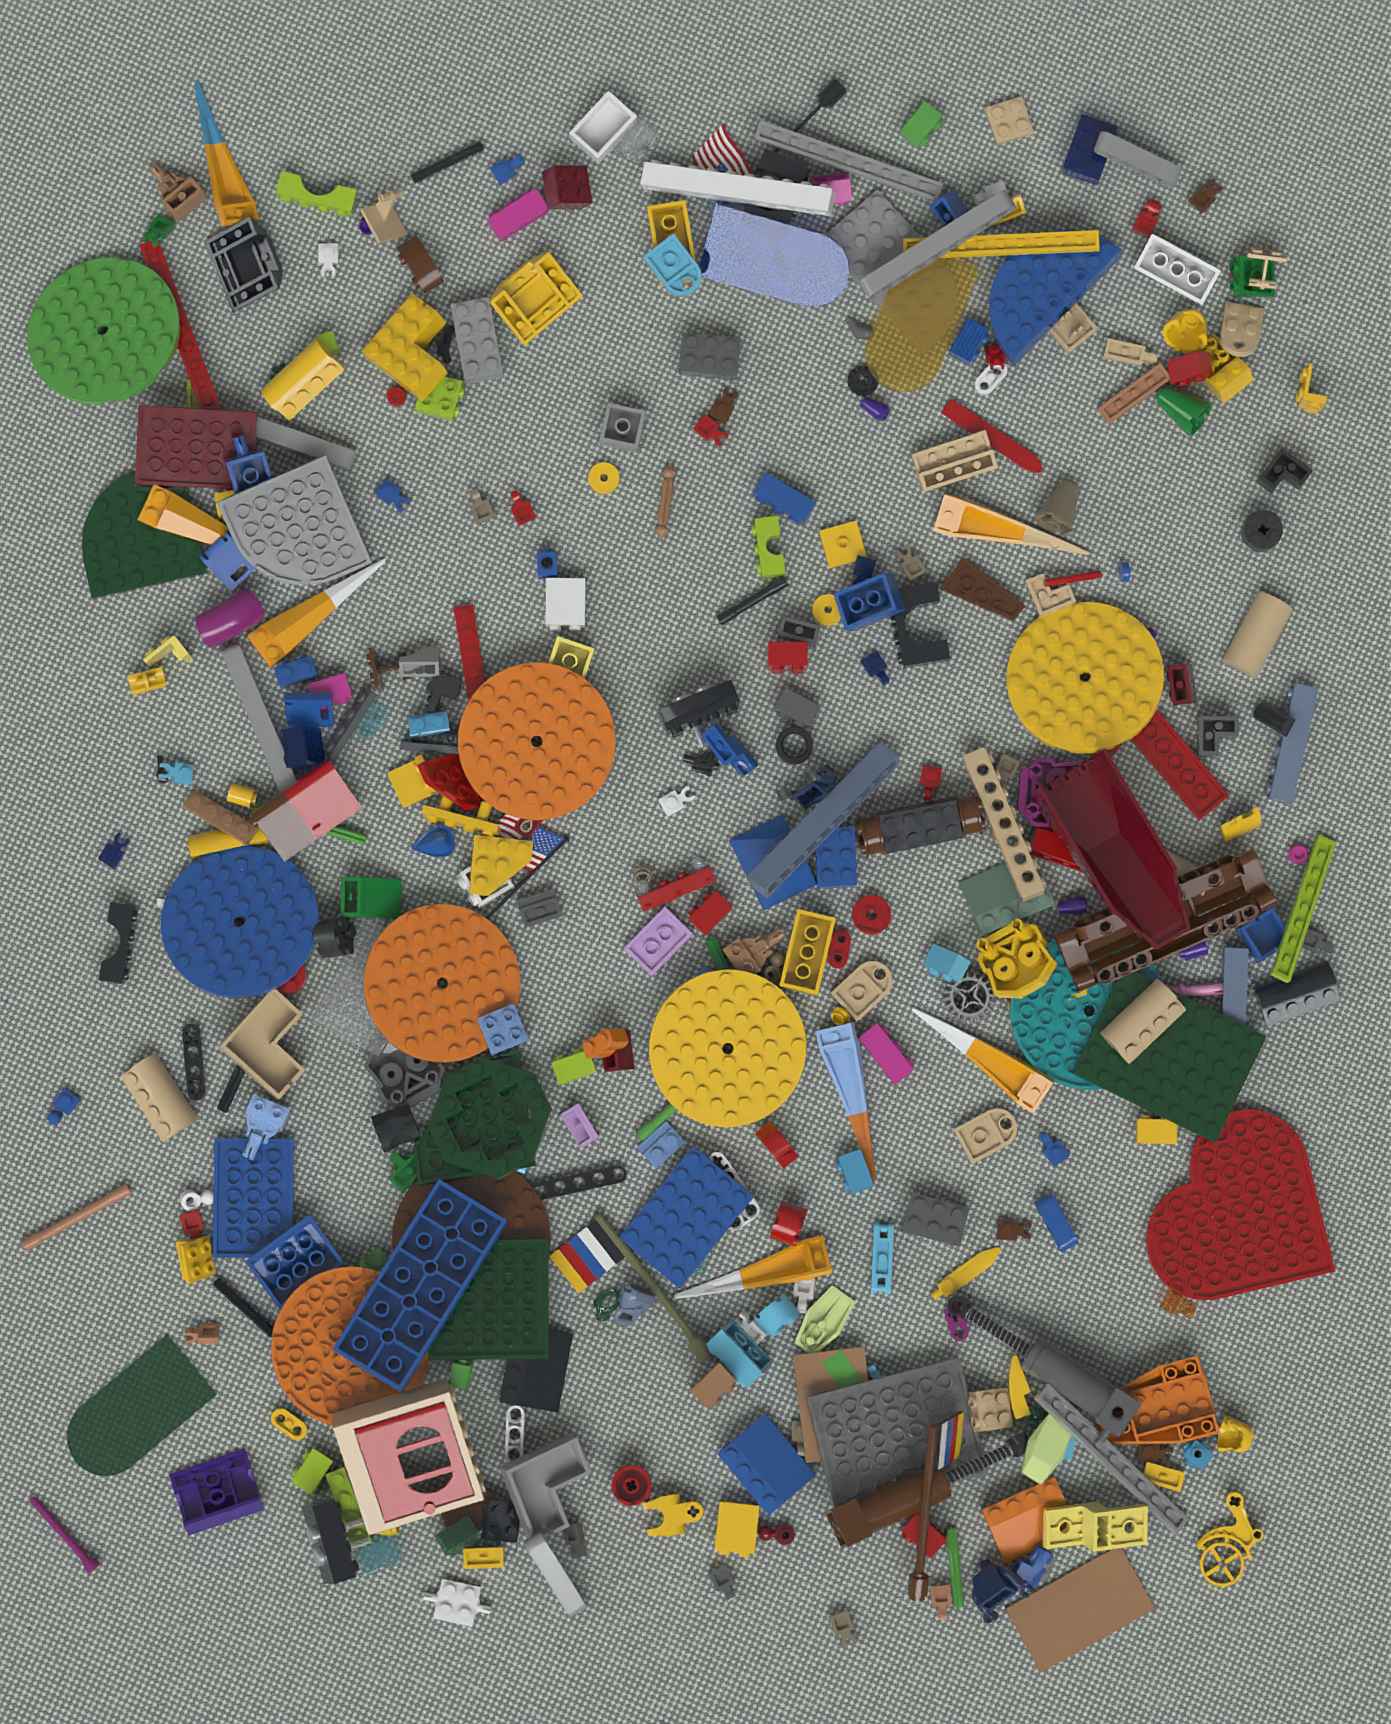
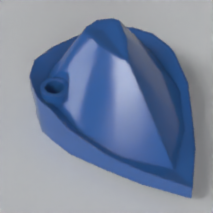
[411,825,455,857]

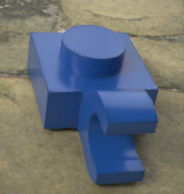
[490,155,525,186]
[1038,1132,1070,1167]

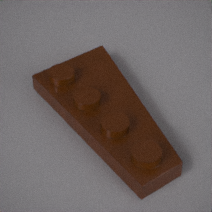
[939,558,1025,622]

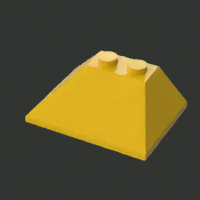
[489,251,583,346]

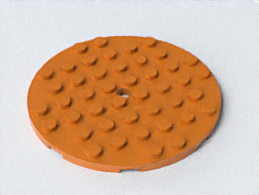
[458,662,616,820]
[363,904,521,1063]
[271,1267,429,1427]

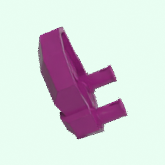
[1017,758,1085,828]

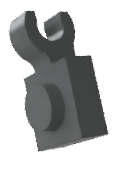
[1302,929,1334,954]
[563,1522,587,1559]
[708,1565,735,1602]

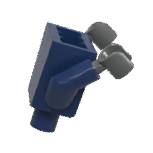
[776,765,837,810]

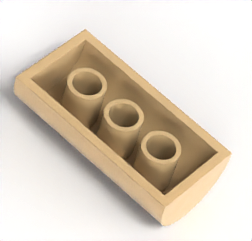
[1221,592,1293,679]

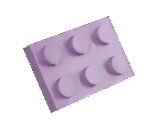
[624,907,693,976]

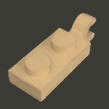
[1103,338,1158,367]

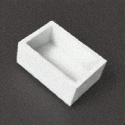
[569,91,637,164]

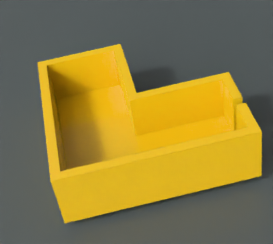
[361,293,448,402]

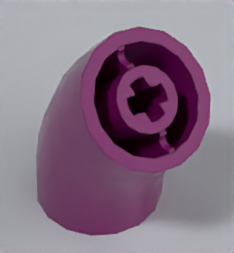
[195,589,265,649]

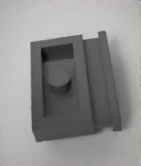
[516,889,563,928]

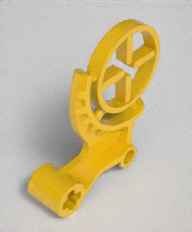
[1195,1491,1263,1587]

